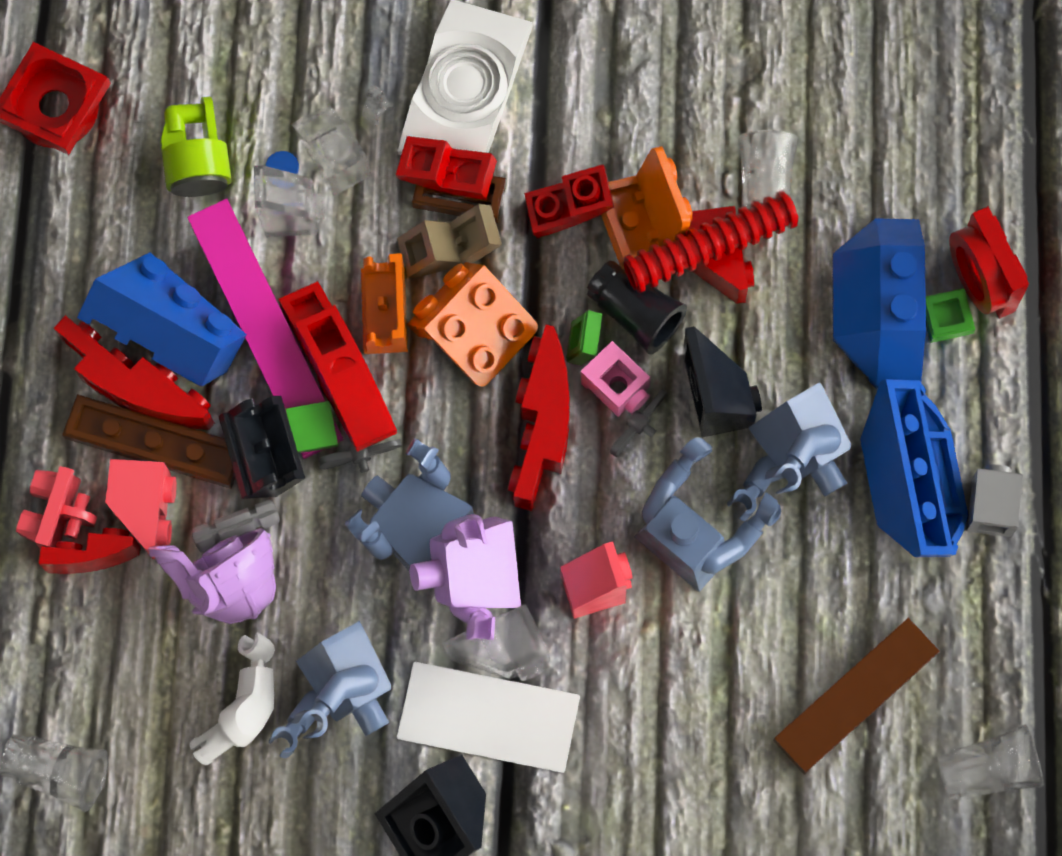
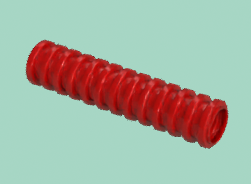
[623,190,798,293]

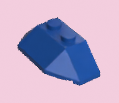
[832,218,926,388]
[860,379,969,557]

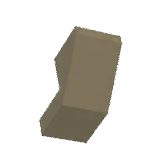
[397,204,502,279]

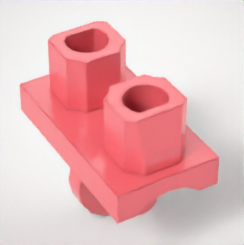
[16,466,97,549]

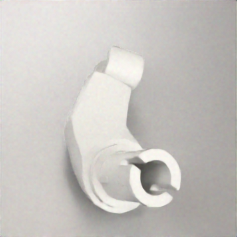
[190,632,275,765]

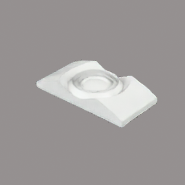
[398,0,532,155]

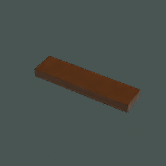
[62,394,236,489]
[773,617,940,775]

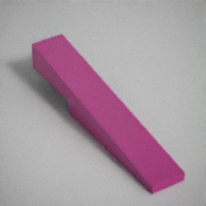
[187,198,344,459]

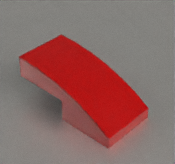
[396,136,497,200]

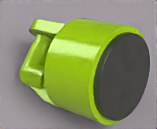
[160,96,231,197]

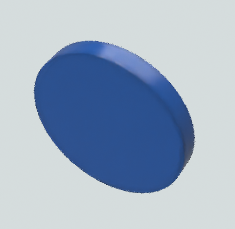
[265,151,299,184]

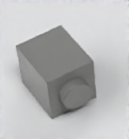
[967,464,1023,537]

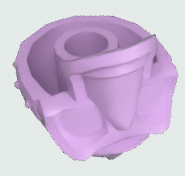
[148,528,276,624]

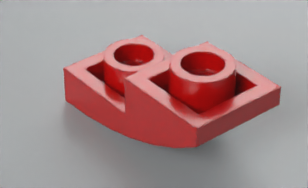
[524,164,614,238]
[39,528,141,574]

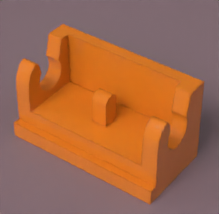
[361,253,408,354]

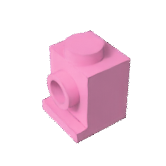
[581,341,650,417]

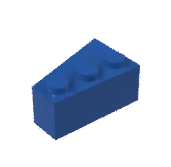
[77,252,247,387]

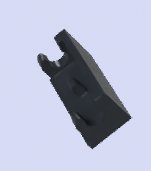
[218,396,305,499]

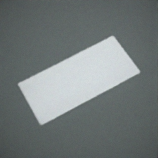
[397,662,580,773]

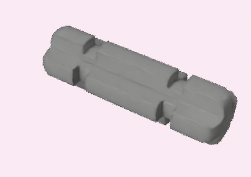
[192,500,280,552]

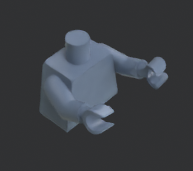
[727,382,851,521]
[634,437,781,592]
[344,438,474,572]
[269,621,391,758]

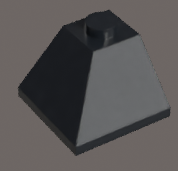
[682,326,762,438]
[374,754,486,856]

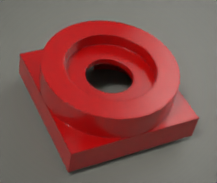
[0,42,111,155]
[949,206,1029,319]

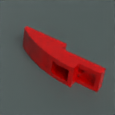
[278,281,397,452]
[54,315,215,430]
[508,324,570,511]

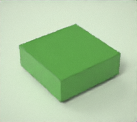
[926,288,975,343]
[566,310,603,366]
[286,401,338,454]

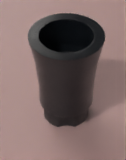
[587,260,687,355]

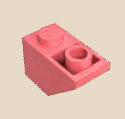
[105,459,177,560]
[560,541,633,619]

